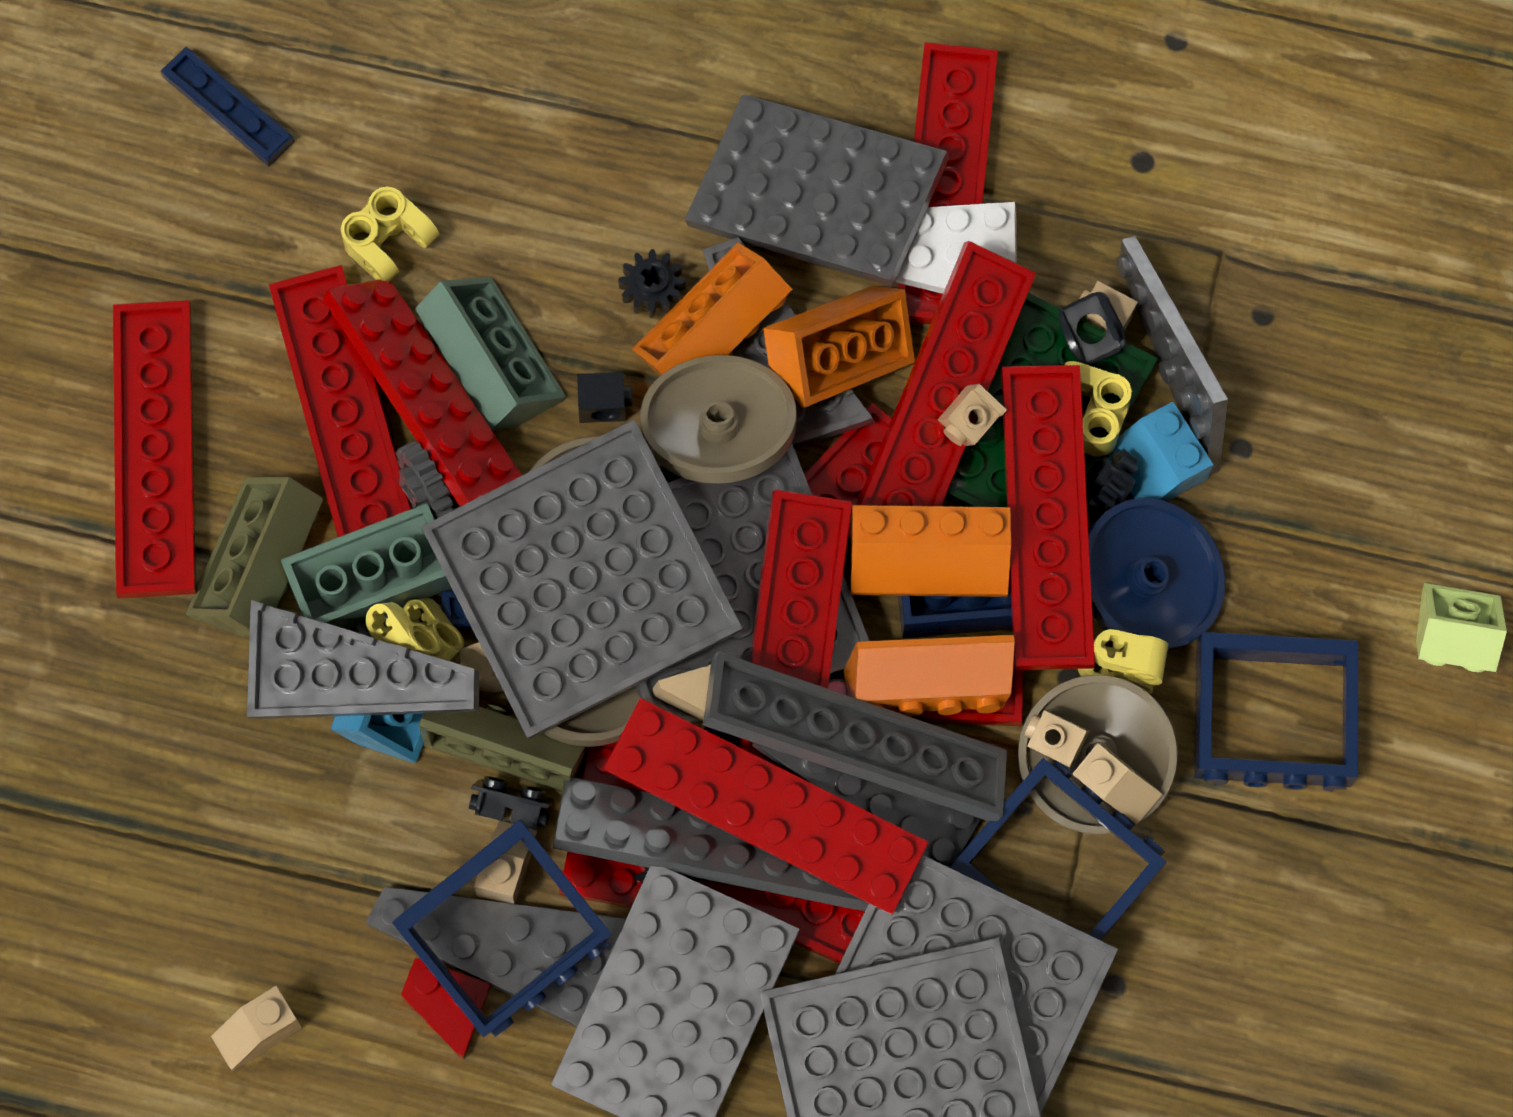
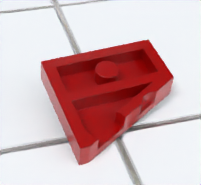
[401,958,491,1059]

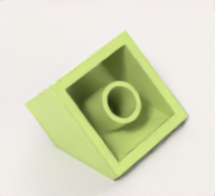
[1416,583,1507,672]

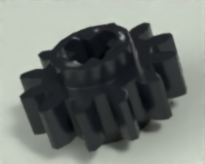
[618,249,686,318]
[1085,449,1139,514]

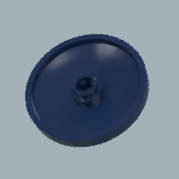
[1088,498,1225,651]

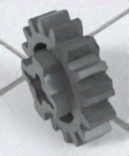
[396,441,453,520]

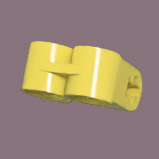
[340,186,440,282]
[1065,361,1132,457]
[366,598,464,661]
[1078,629,1168,694]

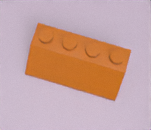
[632,242,793,376]
[763,286,915,407]
[850,505,1011,597]
[843,635,1015,717]

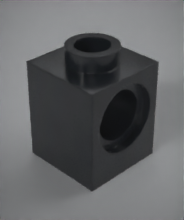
[577,372,632,423]

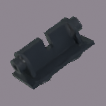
[469,776,554,830]

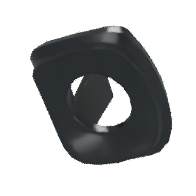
[1059,291,1126,365]

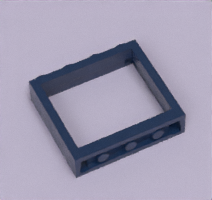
[1194,632,1358,792]
[950,758,1167,941]
[392,819,611,1038]

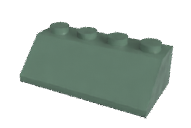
[415,276,566,431]
[281,503,452,630]

